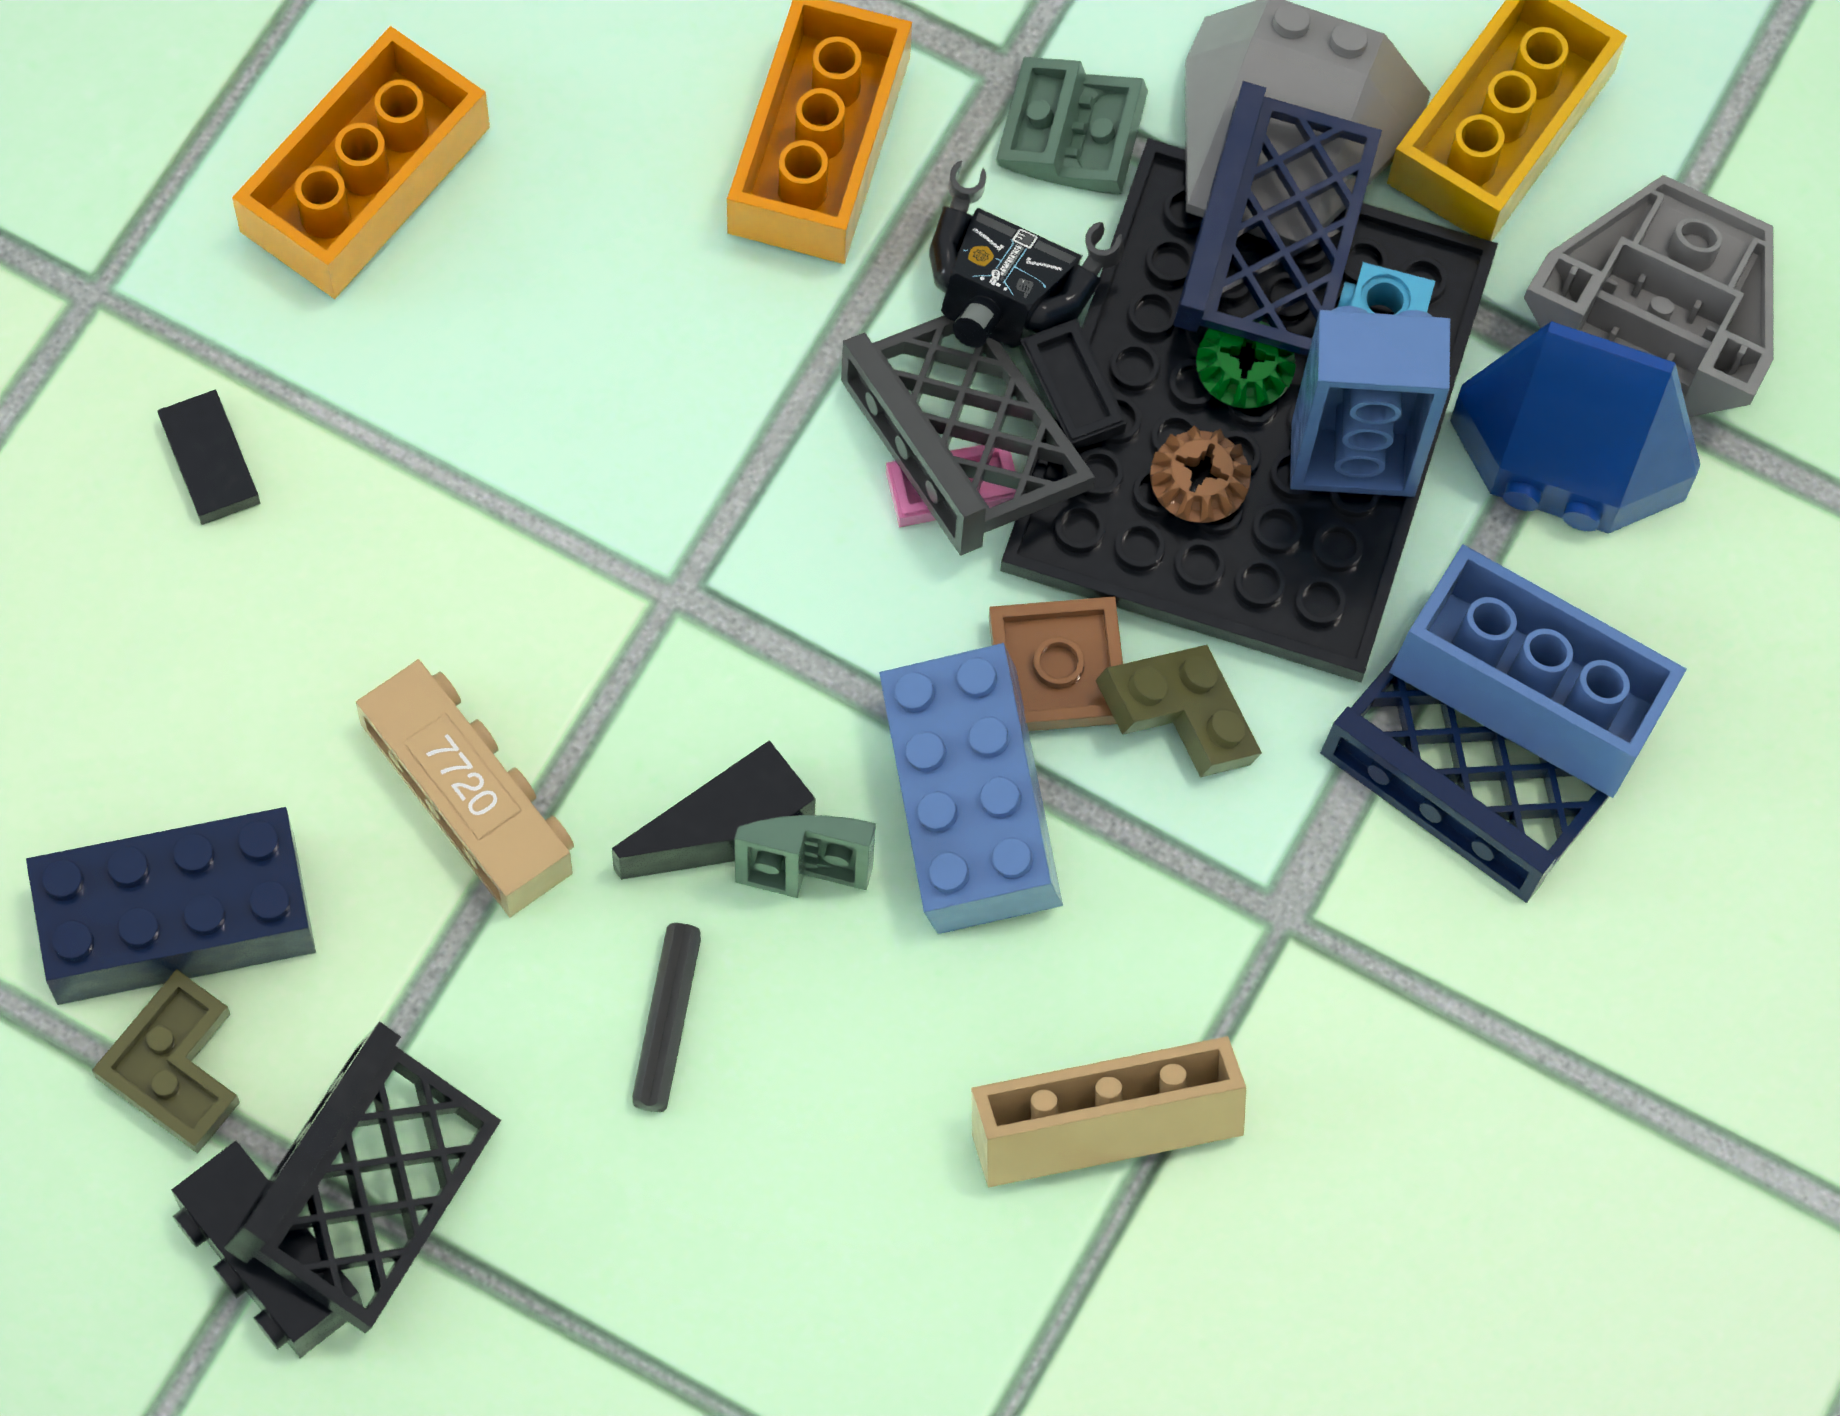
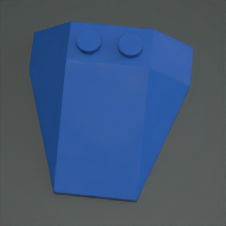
[1450,321,1700,534]

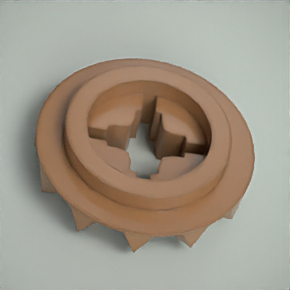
[1150,425,1251,523]

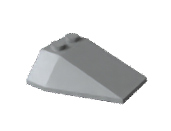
[1185,0,1431,247]
[1524,175,1774,417]

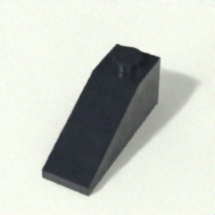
[612,740,816,880]

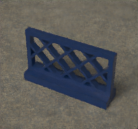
[1173,81,1382,356]
[1320,653,1610,903]

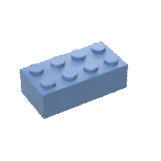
[1290,306,1450,497]
[1389,544,1687,798]
[879,643,1063,934]

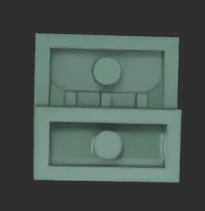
[996,57,1148,194]
[735,815,876,898]

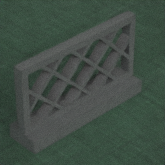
[841,315,1095,556]

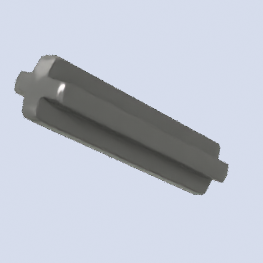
[632,923,701,1112]

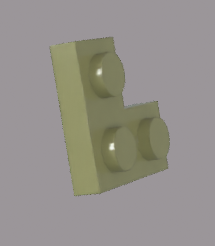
[1095,645,1262,778]
[92,969,240,1154]

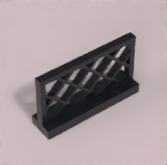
[224,1021,501,1334]

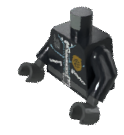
[929,161,1124,348]

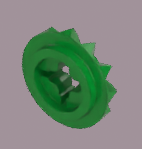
[1196,321,1296,408]

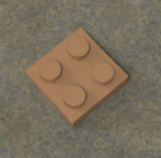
[988,596,1123,731]

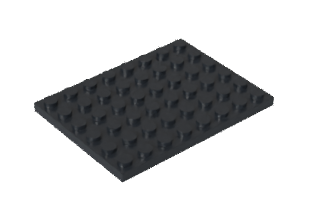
[1000,138,1498,683]

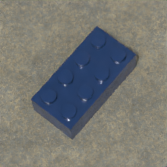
[26,807,316,1005]

